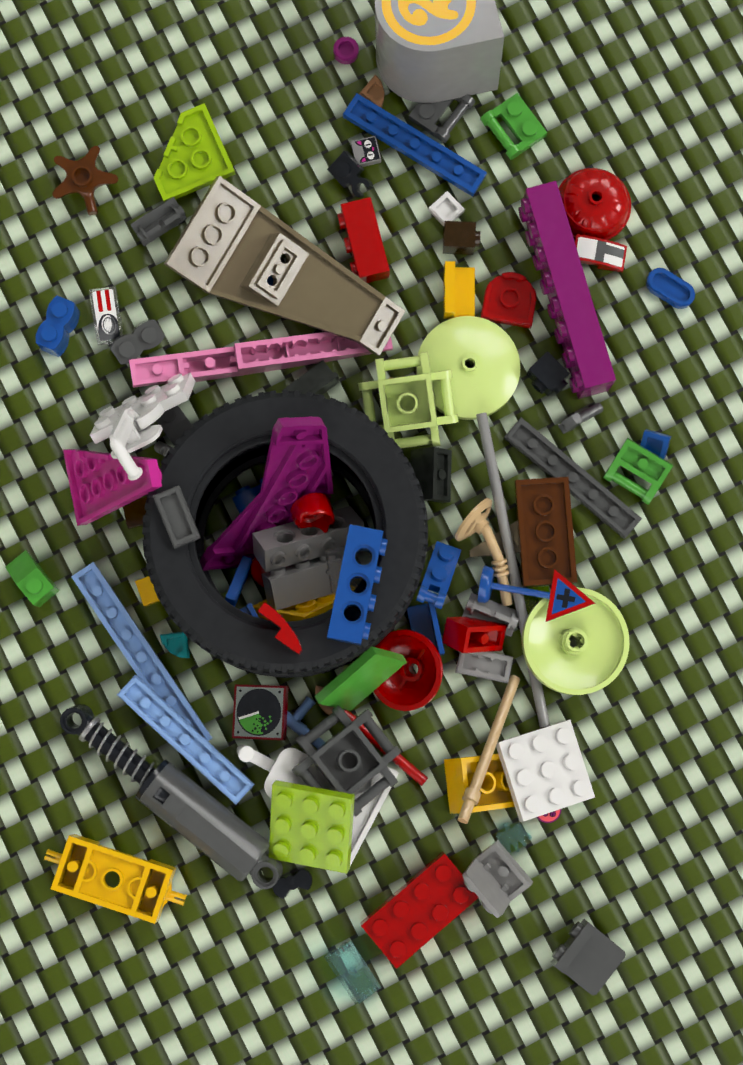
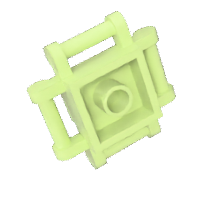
[358,352,459,449]

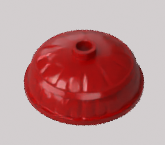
[559,168,631,240]
[374,630,443,711]

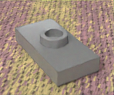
[455,652,513,684]

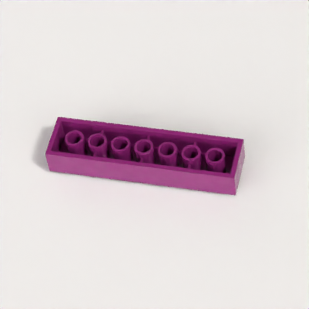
[518,181,616,399]

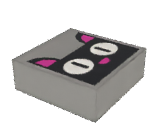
[351,136,381,167]

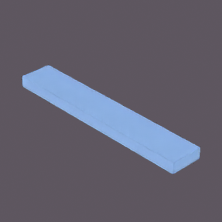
[117,675,255,805]

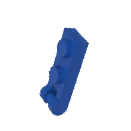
[416,541,461,609]

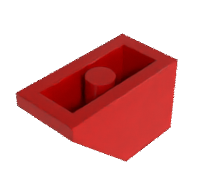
[442,616,507,653]

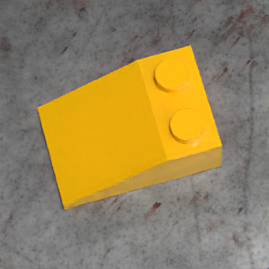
[444,753,515,814]

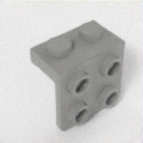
[462,840,533,918]

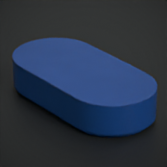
[646,268,695,309]

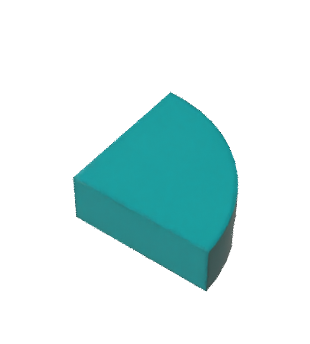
[160,632,190,658]

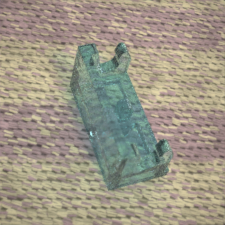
[324,941,382,1004]

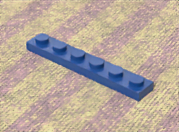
[343,93,487,197]

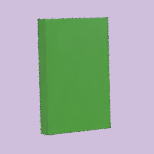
[315,646,407,711]

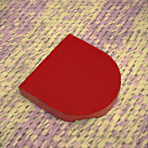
[480,272,536,329]

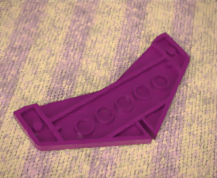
[199,416,333,571]

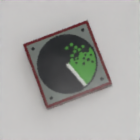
[232,684,289,740]

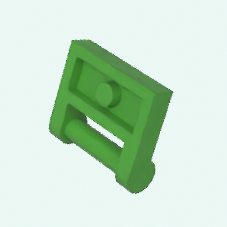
[480,93,547,160]
[603,438,673,505]

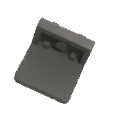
[551,919,626,995]

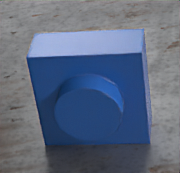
[641,429,671,460]

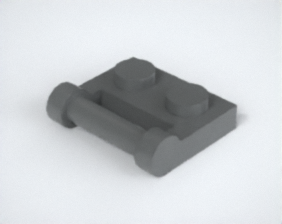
[409,94,475,143]

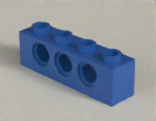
[327,524,388,645]

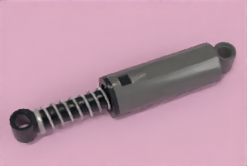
[60,704,283,889]

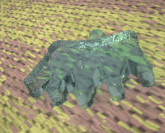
[496,822,532,853]

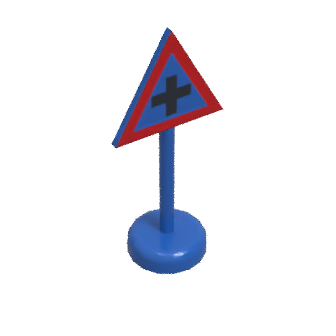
[478,566,596,622]

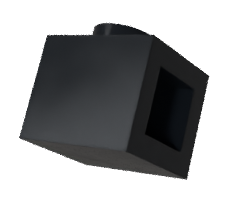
[526,351,570,396]

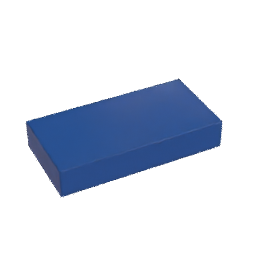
[225,556,252,607]

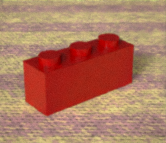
[337,197,390,283]

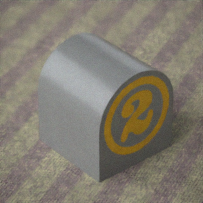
[375,0,504,103]

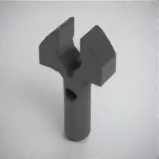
[558,403,603,434]

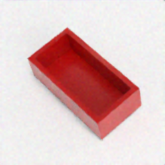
[361,852,479,969]

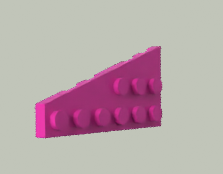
[63,449,162,526]

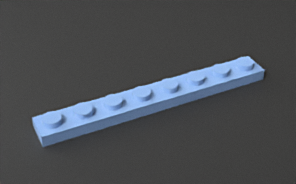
[71,562,213,741]

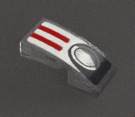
[89,286,124,345]

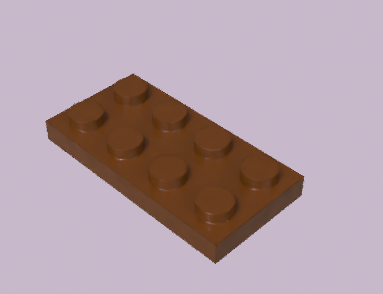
[515,477,577,587]

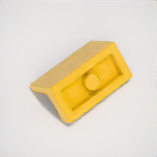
[443,261,475,319]

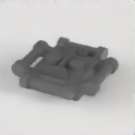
[292,705,401,817]

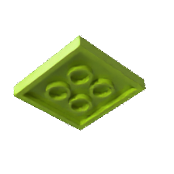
[269,780,355,874]

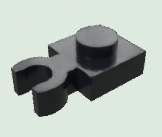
[327,151,373,198]

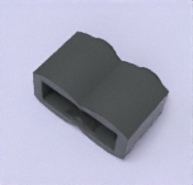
[109,319,165,364]

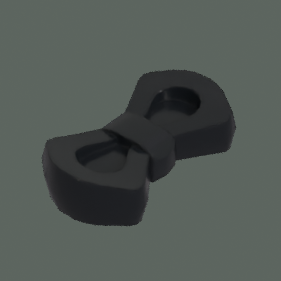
[272,868,313,899]

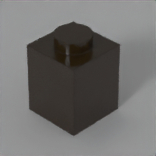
[442,221,480,255]

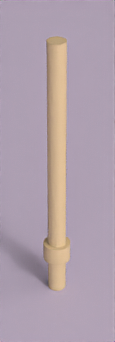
[457,675,520,824]

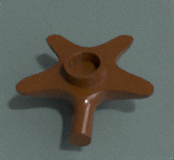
[52,146,118,216]

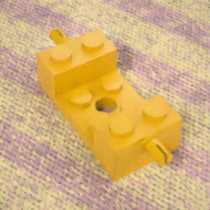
[44,834,187,924]

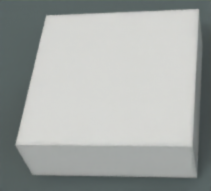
[428,191,465,226]

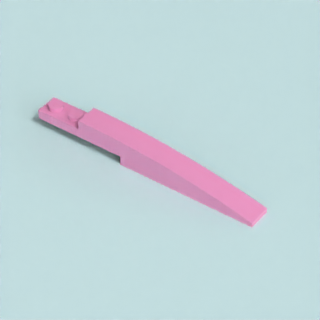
[129,332,393,388]

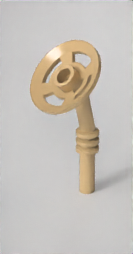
[455,498,513,606]

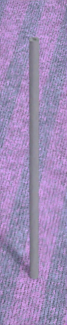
[476,413,550,727]

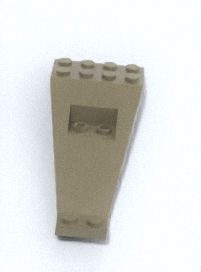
[164,176,405,356]

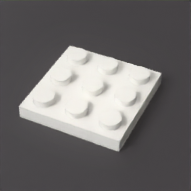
[496,720,595,822]

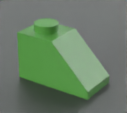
[5,550,60,607]

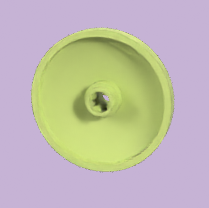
[416,316,520,420]
[522,587,630,695]

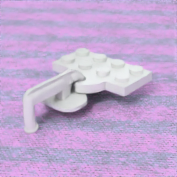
[90,372,196,481]
[237,744,399,866]

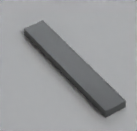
[504,417,642,539]

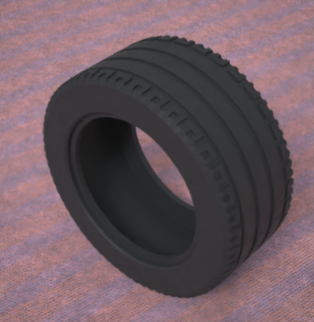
[142,390,428,678]

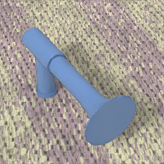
[287,696,326,749]

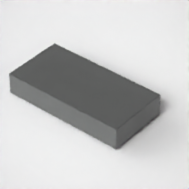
[153,485,201,549]

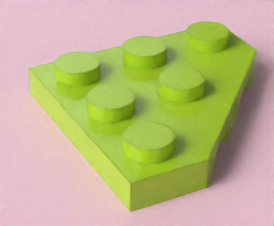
[154,103,235,202]

